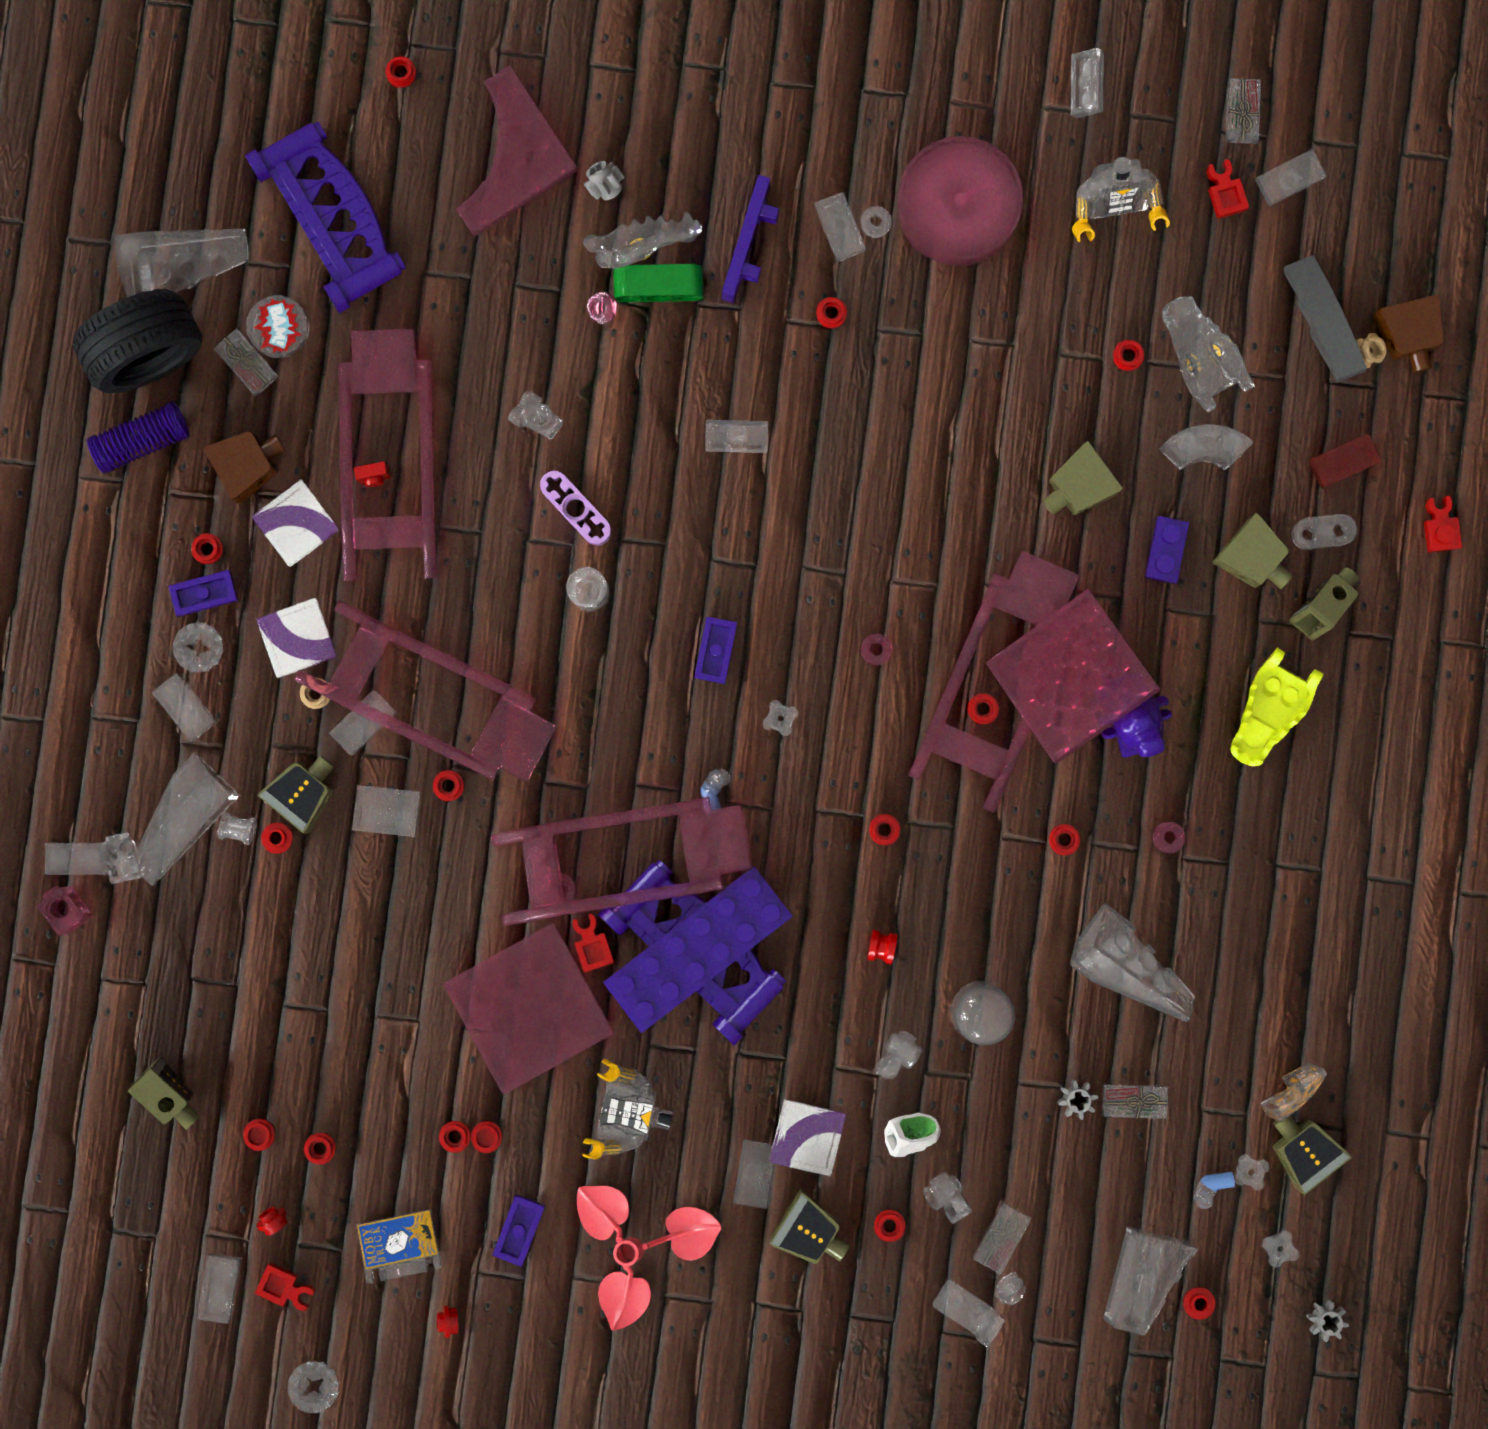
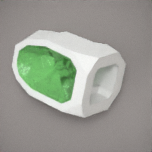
[884,1113,941,1157]

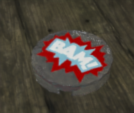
[246,295,309,358]

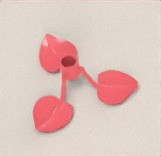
[577,1185,721,1331]

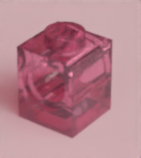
[37,885,93,936]

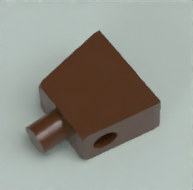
[1373,294,1444,374]
[203,431,286,504]

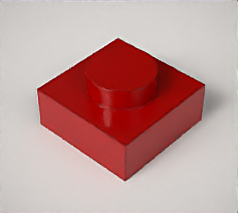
[353,461,391,487]

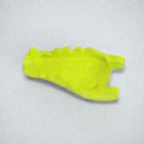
[1230,647,1324,766]

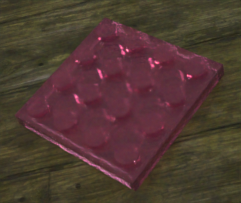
[986,589,1161,764]
[443,922,615,1095]

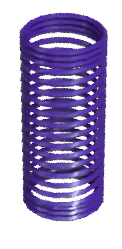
[87,401,190,474]

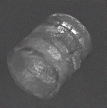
[566,567,610,612]

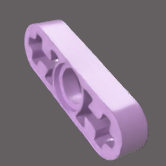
[540,471,611,546]

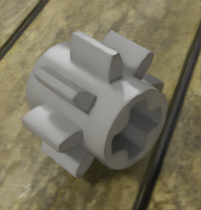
[584,161,625,200]
[1057,1079,1098,1120]
[1306,1299,1349,1342]

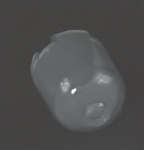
[950,981,1016,1046]

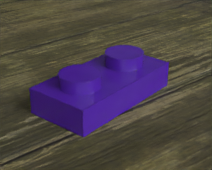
[1144,516,1189,584]
[168,570,239,617]
[694,617,737,685]
[492,1194,546,1267]

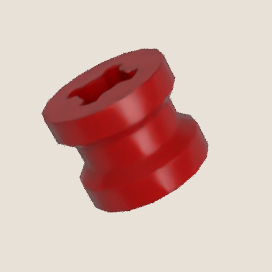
[867,929,898,965]

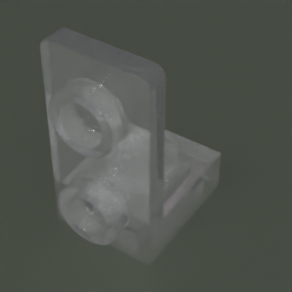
[932,1279,1005,1348]

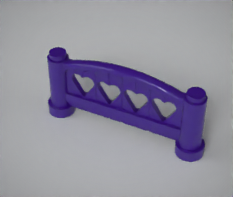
[245,122,406,314]
[598,860,787,1046]

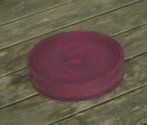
[897,136,1023,266]

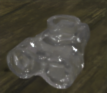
[508,390,563,439]
[99,832,145,884]
[873,1031,923,1080]
[923,1171,973,1224]

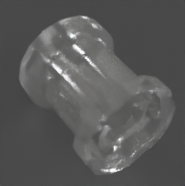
[218,812,257,846]

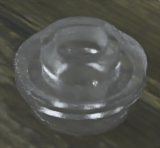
[860,206,891,238]

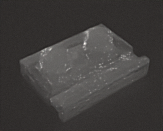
[352,785,421,837]

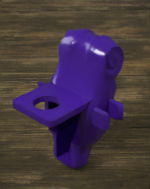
[1097,673,1172,758]

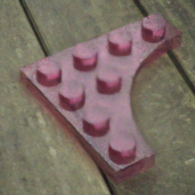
[456,65,578,237]

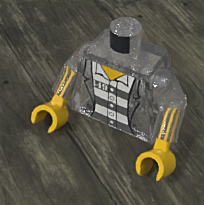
[1072,157,1170,242]
[583,1059,673,1160]

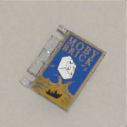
[356,1209,442,1284]

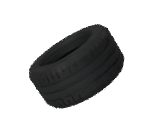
[73,289,202,394]

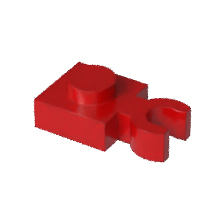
[1206,159,1249,220]
[1424,496,1462,553]
[572,913,615,973]
[254,1262,316,1311]

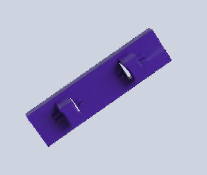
[722,175,779,303]

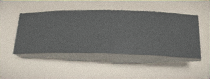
[1284,255,1367,383]

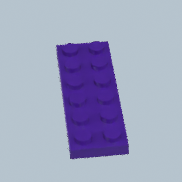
[603,866,793,1033]

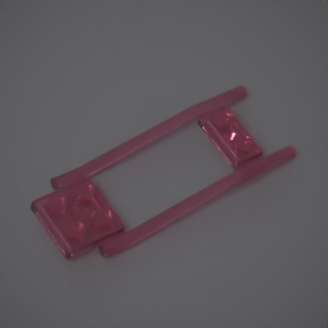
[338,329,437,581]
[908,551,1081,813]
[294,600,557,782]
[491,796,752,926]

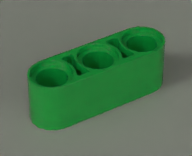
[613,264,704,302]

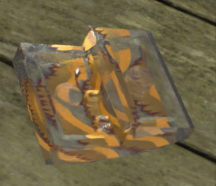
[1260,1063,1327,1122]

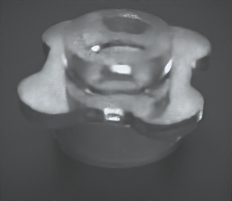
[763,700,798,736]
[1234,1154,1269,1191]
[1262,1230,1299,1268]
[994,1272,1026,1305]

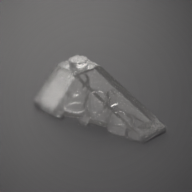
[114,229,249,297]
[129,752,240,886]
[1069,903,1195,1022]

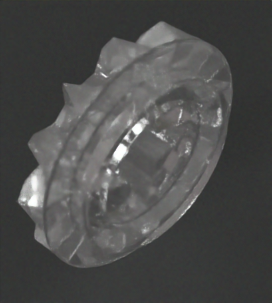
[173,623,224,673]
[288,1361,339,1413]

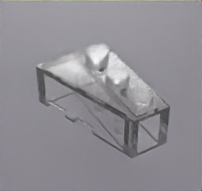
[1103,1226,1198,1336]

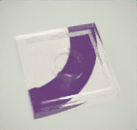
[252,480,340,567]
[256,598,337,678]
[769,1099,846,1176]

